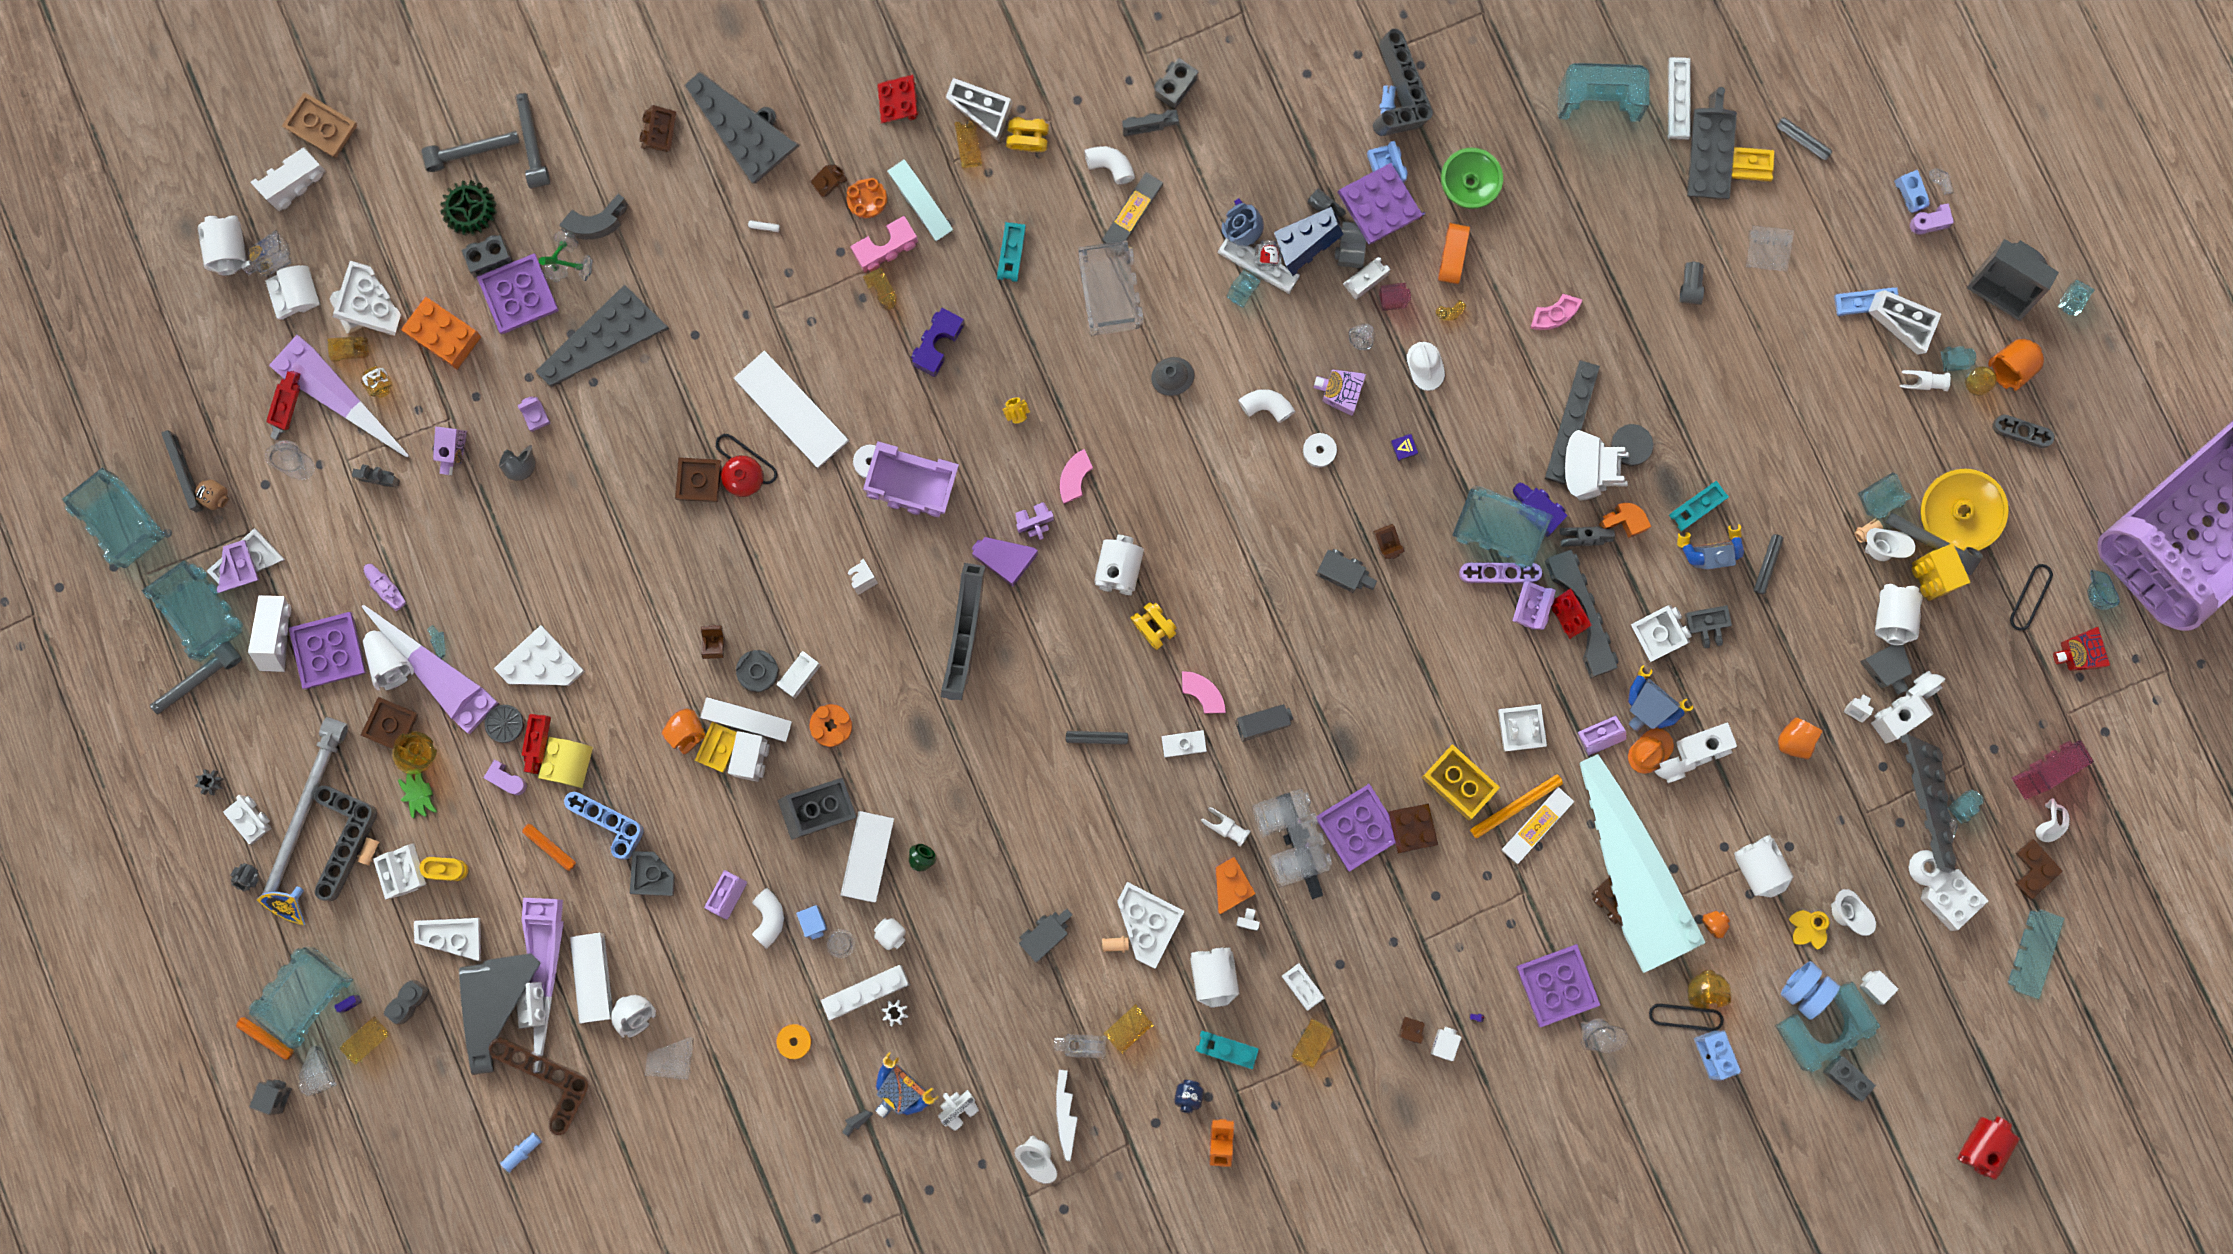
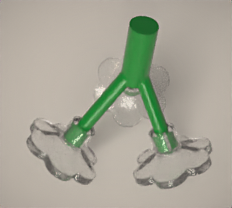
[539,229,593,282]

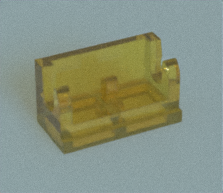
[954,121,982,168]
[1104,1004,1153,1054]
[339,1016,388,1065]
[1291,1019,1334,1068]

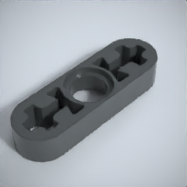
[1992,415,2055,448]

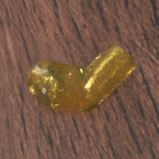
[1436,300,1467,321]

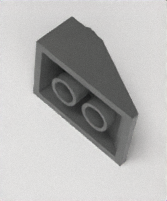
[777,778,857,840]

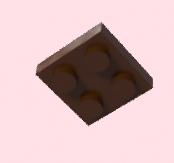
[675,457,721,502]
[360,697,418,752]
[1388,803,1438,853]

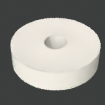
[1303,433,1337,468]
[853,445,876,478]

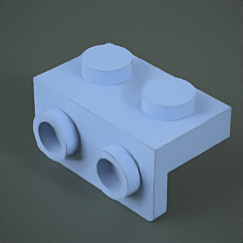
[1367,141,1407,183]

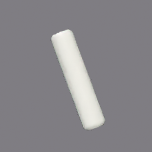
[748,221,780,232]

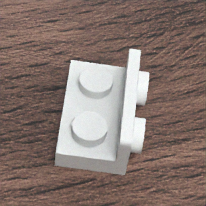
[223,795,272,845]
[517,982,545,1028]

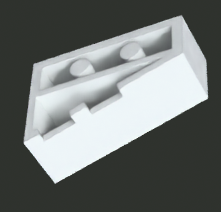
[251,147,325,211]

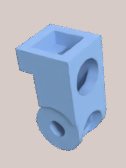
[1894,170,1929,213]

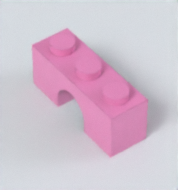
[850,216,918,273]

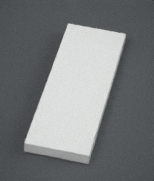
[734,351,849,469]

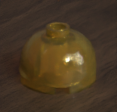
[392,731,437,775]
[1688,970,1731,1008]

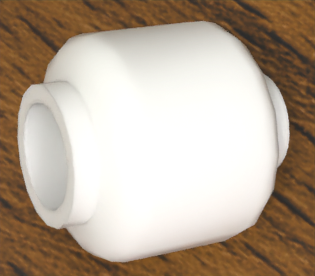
[874,918,906,950]

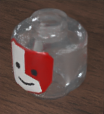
[1254,240,1281,271]

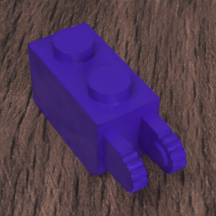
[1512,482,1568,537]

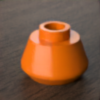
[1702,911,1730,939]

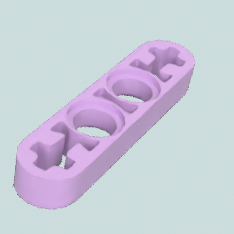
[1459,563,1542,583]

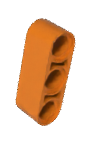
[1438,223,1470,284]

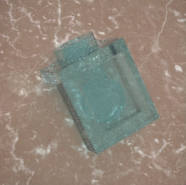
[1227,270,1261,307]

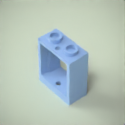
[1694,1031,1741,1080]

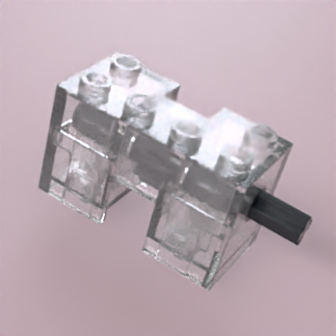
[1252,788,1333,900]

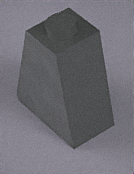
[1235,704,1293,742]

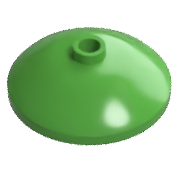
[1441,148,1503,209]

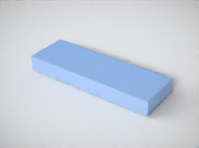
[1834,287,1899,316]

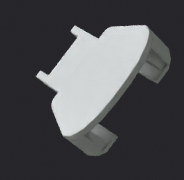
[1565,430,1629,501]

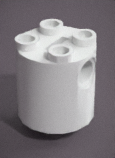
[198,216,247,276]
[1094,535,1144,596]
[1875,584,1923,645]
[1734,835,1794,898]
[1190,948,1239,1007]

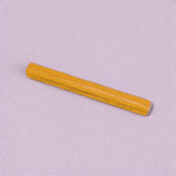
[1470,774,1563,838]

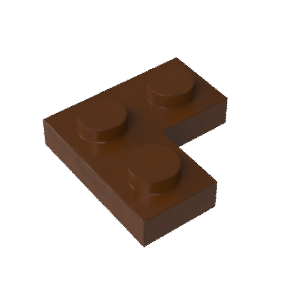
[2015,839,2063,900]

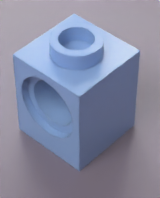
[796,905,828,940]

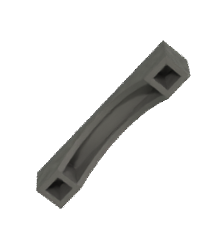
[1545,550,1618,679]

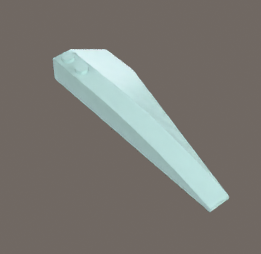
[1579,754,1706,973]

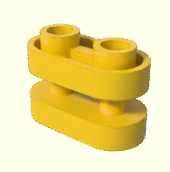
[1006,117,1049,152]
[1130,602,1177,650]
[420,857,468,881]

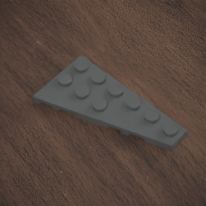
[685,72,800,184]
[1900,734,1956,873]

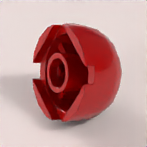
[721,455,764,497]

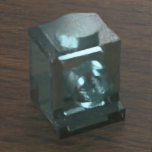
[2058,279,2095,316]
[1941,346,1976,372]
[1948,789,1984,824]

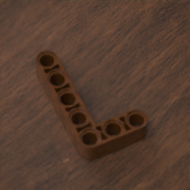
[489,1037,588,1136]

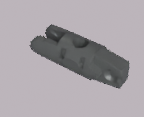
[1559,527,1615,547]

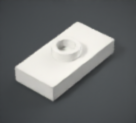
[1162,730,1207,758]
[1282,963,1324,1011]

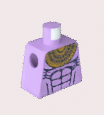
[1313,370,1366,416]
[433,427,467,475]

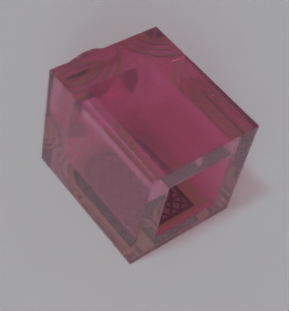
[1379,282,1411,311]

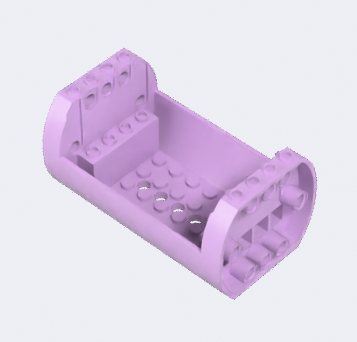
[2098,420,2233,631]

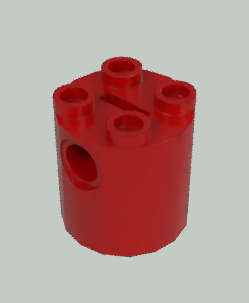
[1957,1116,2020,1180]

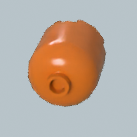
[1988,339,2044,391]

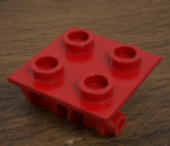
[878,74,918,123]
[1551,588,1592,639]

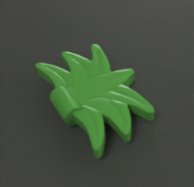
[398,767,438,818]

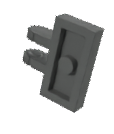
[352,464,400,488]
[1685,605,1732,648]

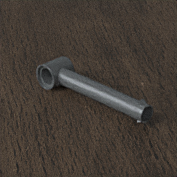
[515,93,550,189]
[421,131,520,172]
[1885,512,1983,575]
[150,641,242,715]

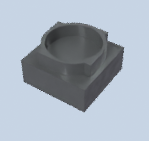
[1967,239,2059,321]

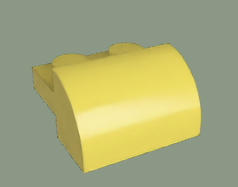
[538,737,593,788]

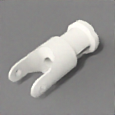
[1900,370,1950,391]
[1201,807,1250,847]

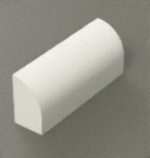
[840,811,894,902]
[570,933,613,1024]

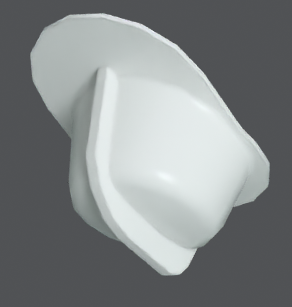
[1407,342,1445,390]
[1865,528,1916,561]
[1831,889,1876,936]
[1015,1136,1057,1183]

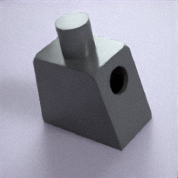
[1860,645,1912,695]

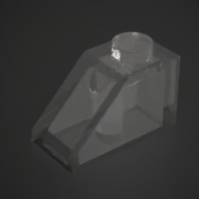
[298,1046,336,1097]

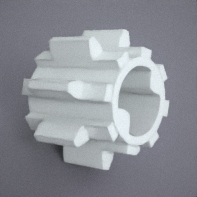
[882,1000,908,1026]

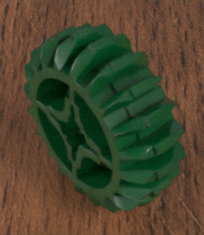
[440,180,497,236]

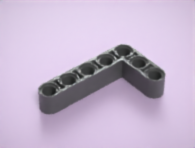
[1373,28,1433,136]
[314,785,377,901]

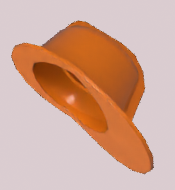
[1628,728,1674,774]

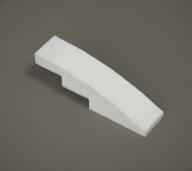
[700,698,792,742]
[1057,1069,1078,1161]

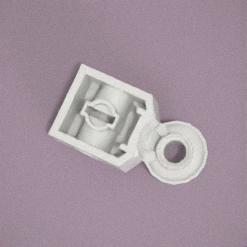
[1871,671,1946,743]
[1655,722,1737,783]
[1909,850,1988,931]

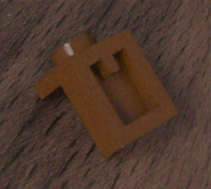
[1398,1017,1425,1044]

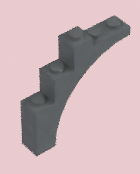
[941,563,985,701]

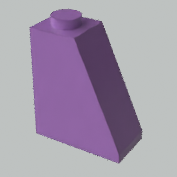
[972,537,1038,587]

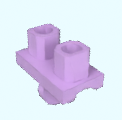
[1015,502,1054,540]

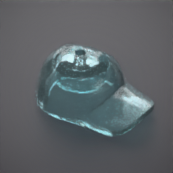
[2087,569,2120,610]

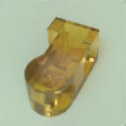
[863,267,897,309]
[327,337,369,362]

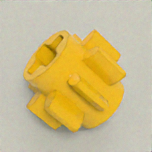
[1002,397,1030,424]

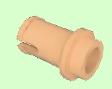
[1854,518,1883,543]
[357,837,379,866]
[1102,936,1129,953]

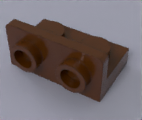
[639,105,677,152]
[1591,876,1623,925]

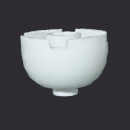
[611,995,656,1038]

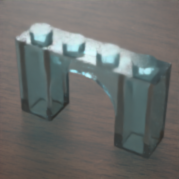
[1775,982,1881,1072]

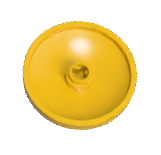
[1920,468,2009,551]

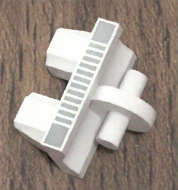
[938,1090,979,1131]

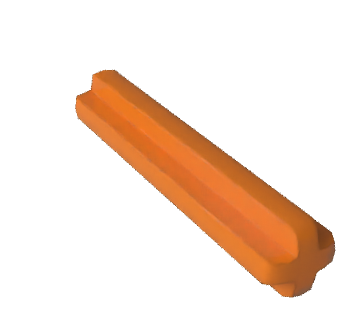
[522,824,576,871]
[236,1017,294,1060]

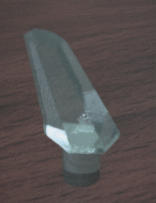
[427,625,445,659]

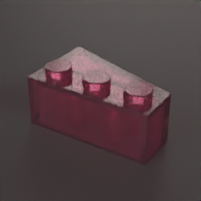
[2012,740,2094,800]

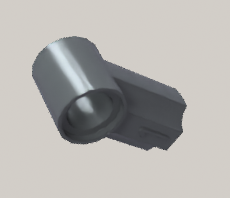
[1679,262,1704,305]

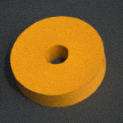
[776,1024,812,1059]

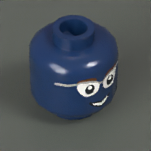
[1174,1080,1204,1114]

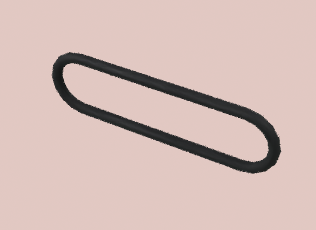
[715,434,777,484]
[2010,564,2053,631]
[1649,1004,1724,1031]

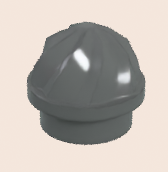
[757,107,777,125]

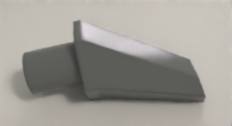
[842,1110,874,1137]

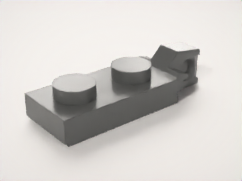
[1122,110,1179,137]

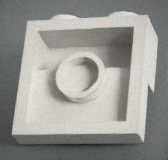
[1631,605,1692,662]

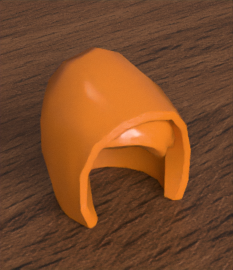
[662,709,705,755]
[1778,717,1823,759]

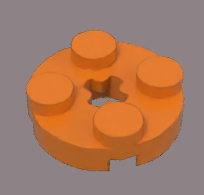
[809,704,853,747]

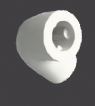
[1084,146,1135,185]
[1238,390,1296,423]
[752,888,784,948]

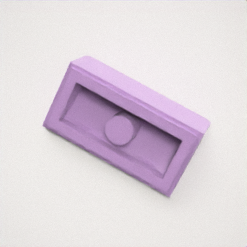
[1578,716,1626,756]
[704,870,747,919]

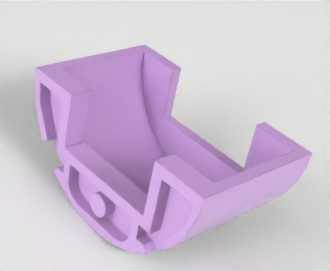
[863,441,959,517]

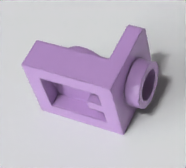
[518,397,550,432]

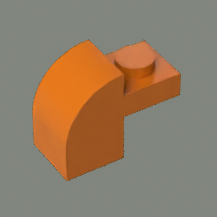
[1599,503,1651,539]
[1210,1119,1234,1167]

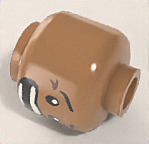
[195,479,229,510]

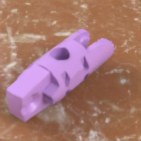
[363,564,406,611]

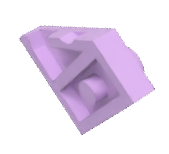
[217,540,259,593]

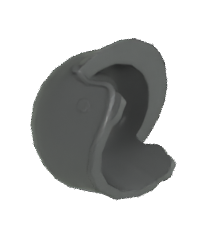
[499,445,536,481]

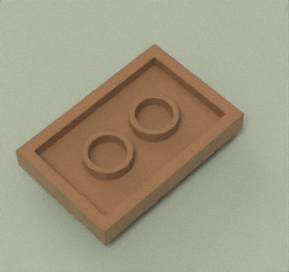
[282,92,358,159]

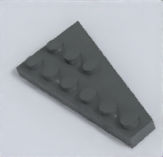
[535,285,669,387]

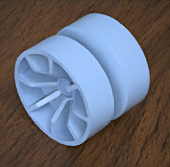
[1781,961,1840,1020]

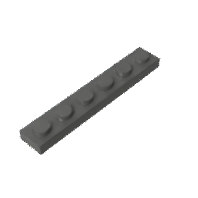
[1544,360,1600,485]

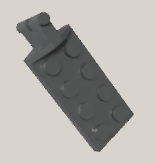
[1687,87,1737,200]

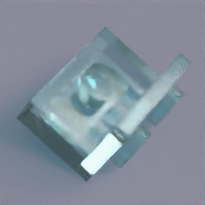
[1858,472,1912,518]

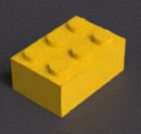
[1912,543,1971,601]
[1421,744,1500,821]

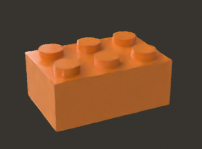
[401,296,482,370]

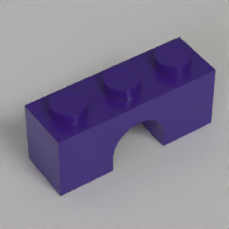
[911,308,965,377]

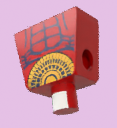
[2053,627,2110,671]

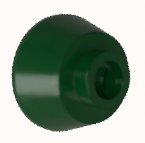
[908,844,936,871]

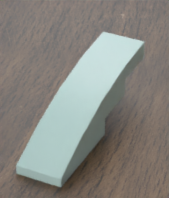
[887,159,953,241]

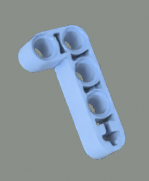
[564,792,644,860]

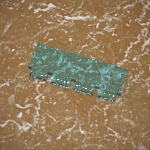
[2008,909,2064,999]

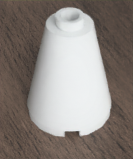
[363,630,414,690]

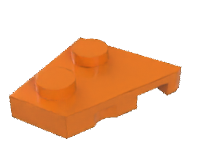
[1216,857,1256,914]

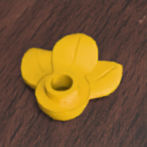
[1789,910,1829,950]

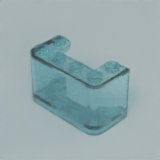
[1558,63,1649,121]
[62,467,165,569]
[1452,485,1553,569]
[141,560,243,662]
[248,947,354,1048]

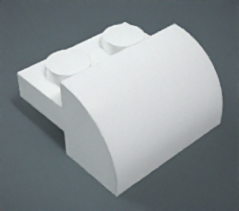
[265,265,320,319]
[373,844,426,899]

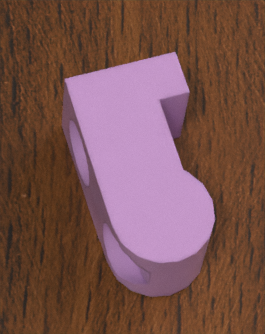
[1910,203,1954,234]
[483,759,527,795]

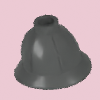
[1151,357,1194,396]

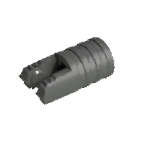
[1307,188,1346,217]

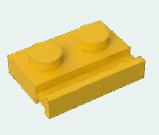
[1731,147,1774,182]
[695,722,737,773]

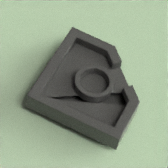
[630,851,675,896]

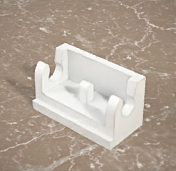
[1343,257,1390,300]
[848,559,878,595]
[776,651,821,699]

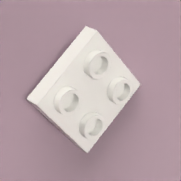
[1498,704,1547,752]

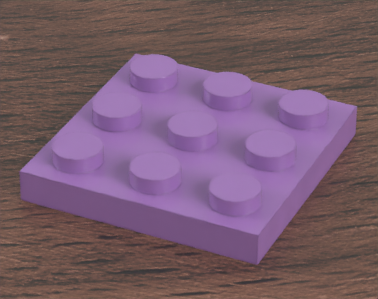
[1337,163,1422,245]
[477,253,559,335]
[289,612,366,690]
[1315,784,1395,872]
[1516,944,1600,1027]

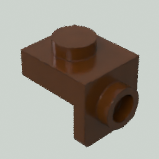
[810,165,848,197]
[1373,524,1405,559]
[701,625,725,659]

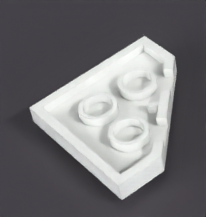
[333,261,401,336]
[494,625,585,686]
[1118,882,1184,969]

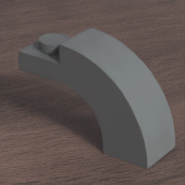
[559,194,628,240]

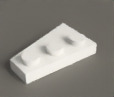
[207,528,285,584]
[414,918,481,961]

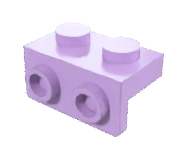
[1512,581,1556,630]

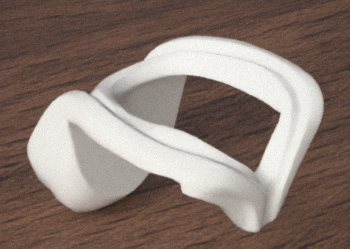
[2035,798,2070,842]

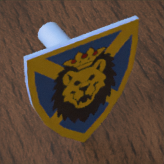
[256,887,305,925]

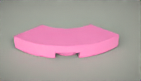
[1530,294,1582,330]
[1060,449,1093,504]
[1182,671,1226,714]

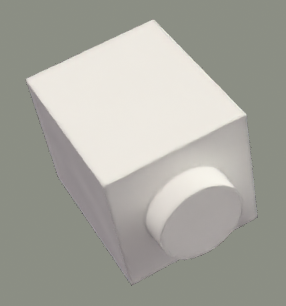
[1860,971,1898,1005]
[1430,1027,1461,1061]

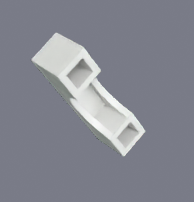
[820,965,910,1020]

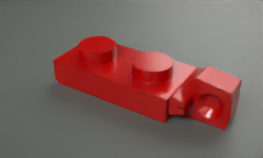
[266,370,300,430]
[522,714,551,774]

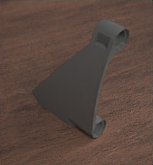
[459,953,541,1075]

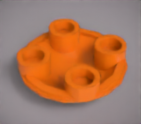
[847,178,887,218]

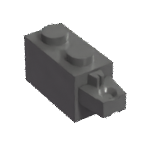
[1316,549,1377,593]
[1019,909,1073,963]

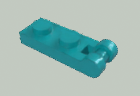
[997,222,1026,282]
[1669,480,1729,532]
[1195,1030,1259,1069]

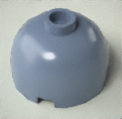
[1222,203,1264,246]

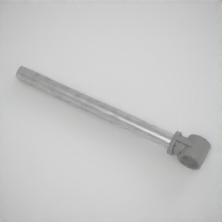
[262,717,349,894]

